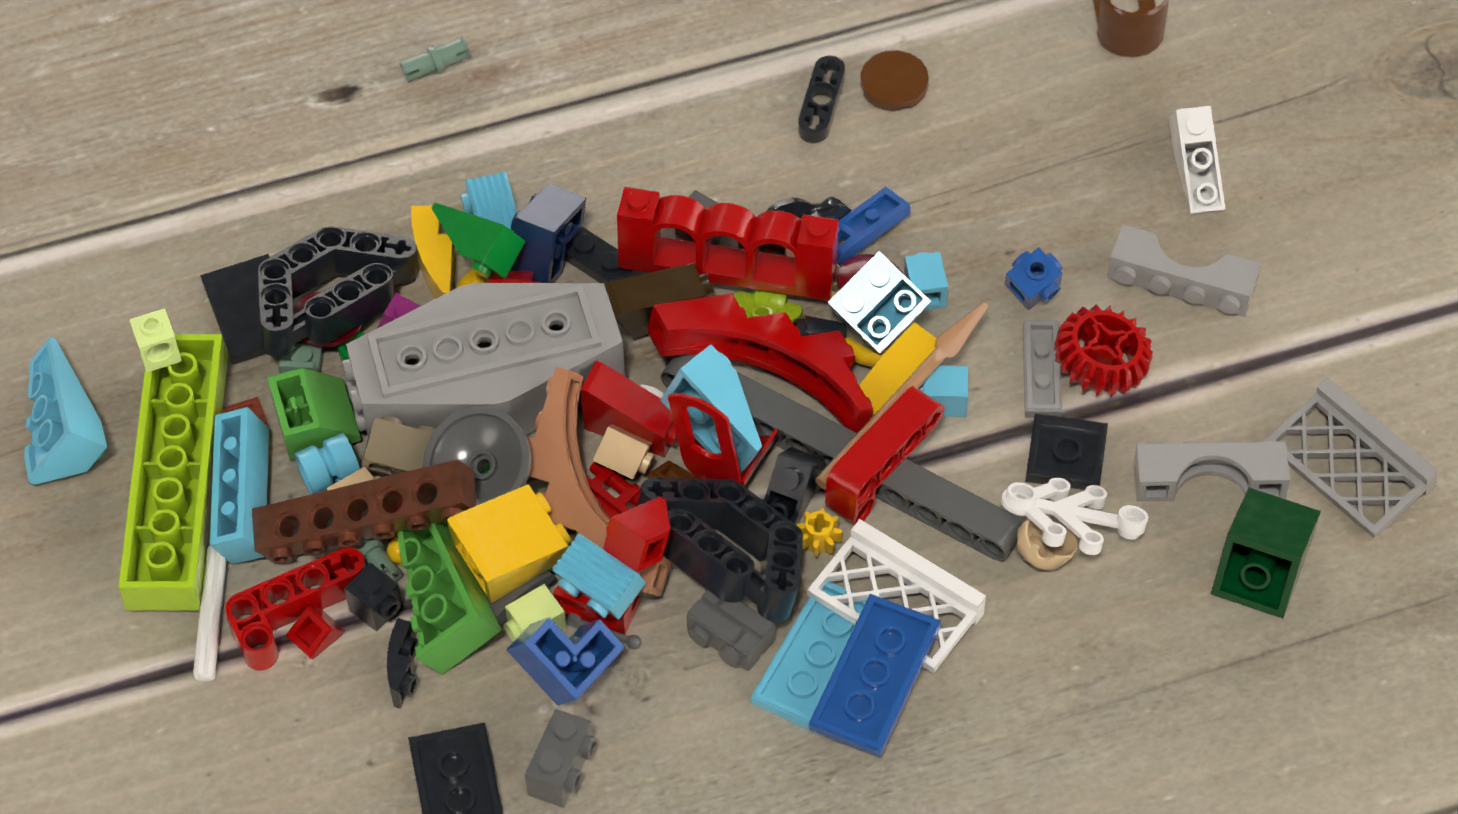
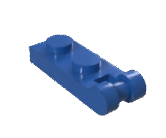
[837,186,911,266]

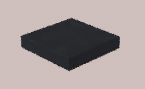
[1025,413,1108,490]

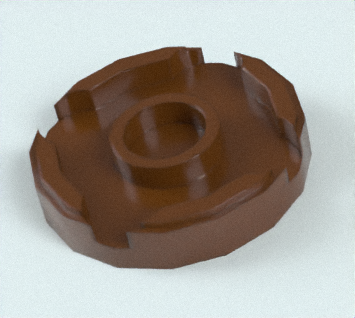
[860,50,929,111]

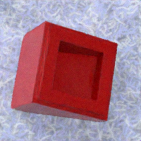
[286,606,345,659]

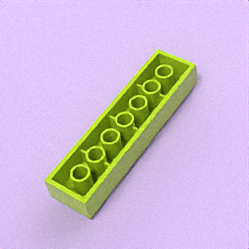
[118,334,228,611]

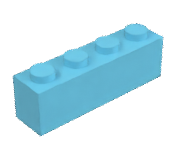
[210,407,269,565]

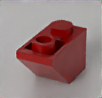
[603,497,670,572]

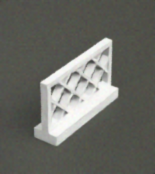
[807,519,986,674]

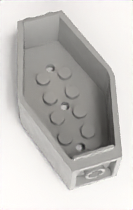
[342,283,625,436]

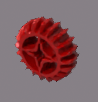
[1054,304,1153,397]

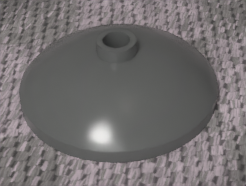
[423,406,532,505]

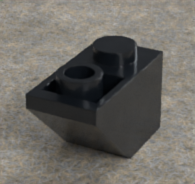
[764,447,825,524]

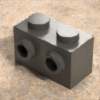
[525,708,597,808]

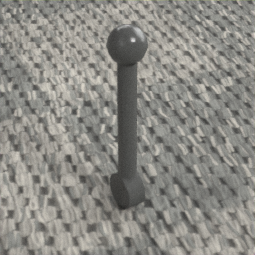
[566,613,641,650]

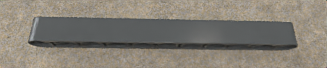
[660,354,1023,561]

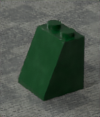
[1211,487,1321,618]

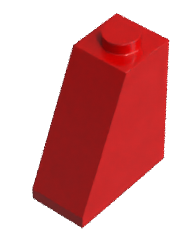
[581,361,678,458]

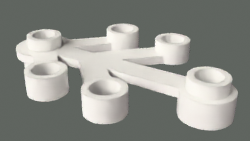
[1001,478,1149,555]

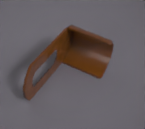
[1093,0,1169,57]

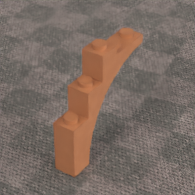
[527,367,672,597]

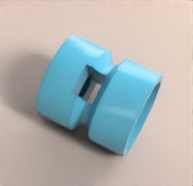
[294,433,360,494]

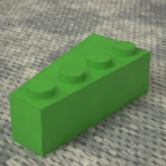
[397,521,502,675]

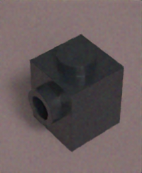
[344,563,402,632]

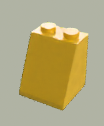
[447,484,571,604]

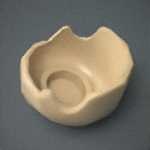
[1017,515,1077,570]

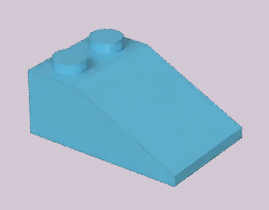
[660,345,762,475]

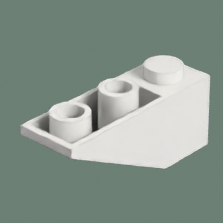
[1168,106,1225,214]

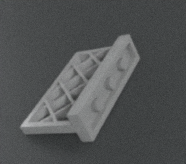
[1266,378,1438,539]

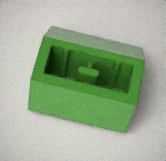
[267,368,361,460]

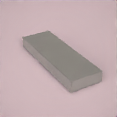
[1023,320,1062,418]

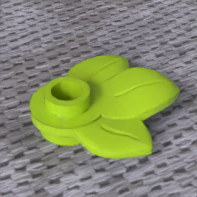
[733,289,802,323]

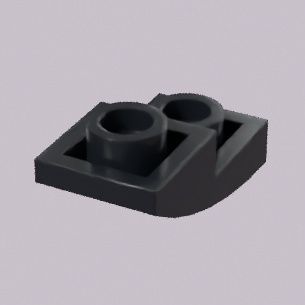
[387,618,418,709]

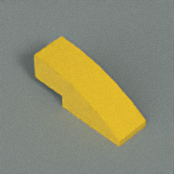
[411,205,455,299]
[859,322,937,419]

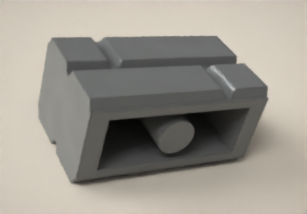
[686,589,775,671]

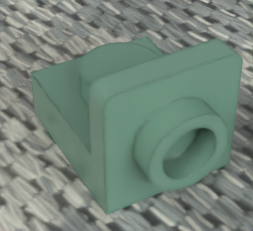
[278,343,324,374]

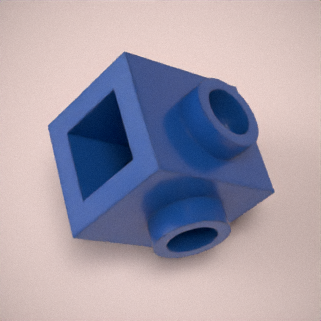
[1005,247,1063,310]

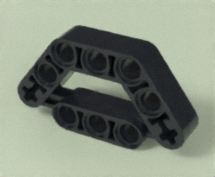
[258,226,417,357]
[636,478,803,622]

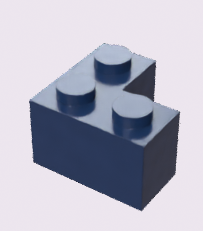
[510,183,586,283]

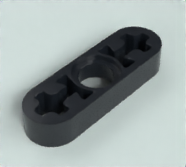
[798,55,845,143]

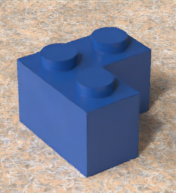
[506,617,625,706]

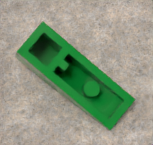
[431,202,525,279]

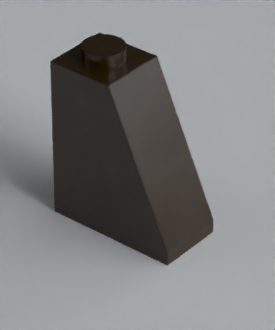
[604,263,714,339]

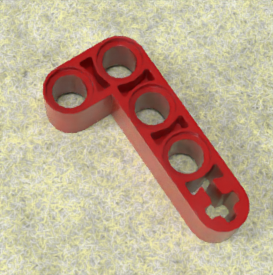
[825,386,945,525]
[225,547,366,671]

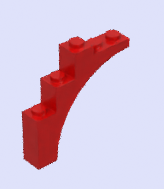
[647,293,873,433]

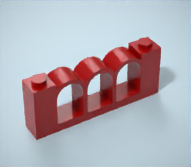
[617,187,839,301]

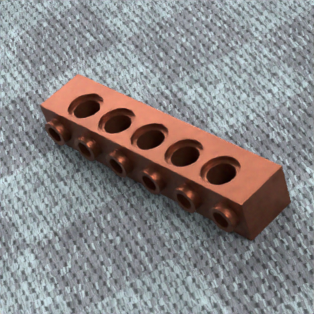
[252,459,477,563]

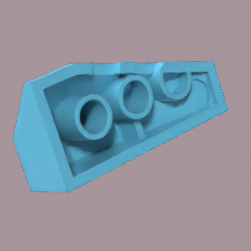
[24,337,107,485]

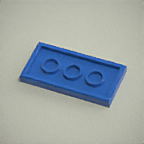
[808,594,941,758]

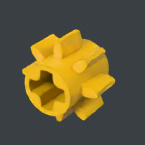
[796,508,842,557]

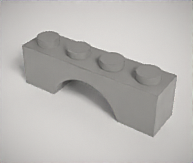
[1107,224,1261,317]
[1133,440,1290,501]

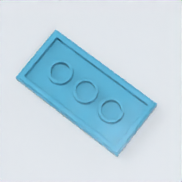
[751,582,867,735]

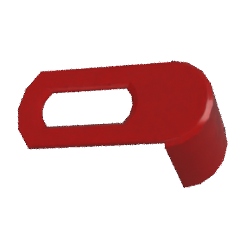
[667,393,778,486]

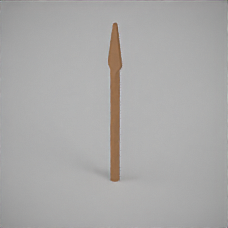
[815,302,988,489]

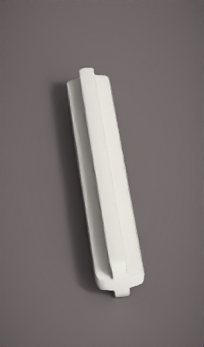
[193,545,227,682]

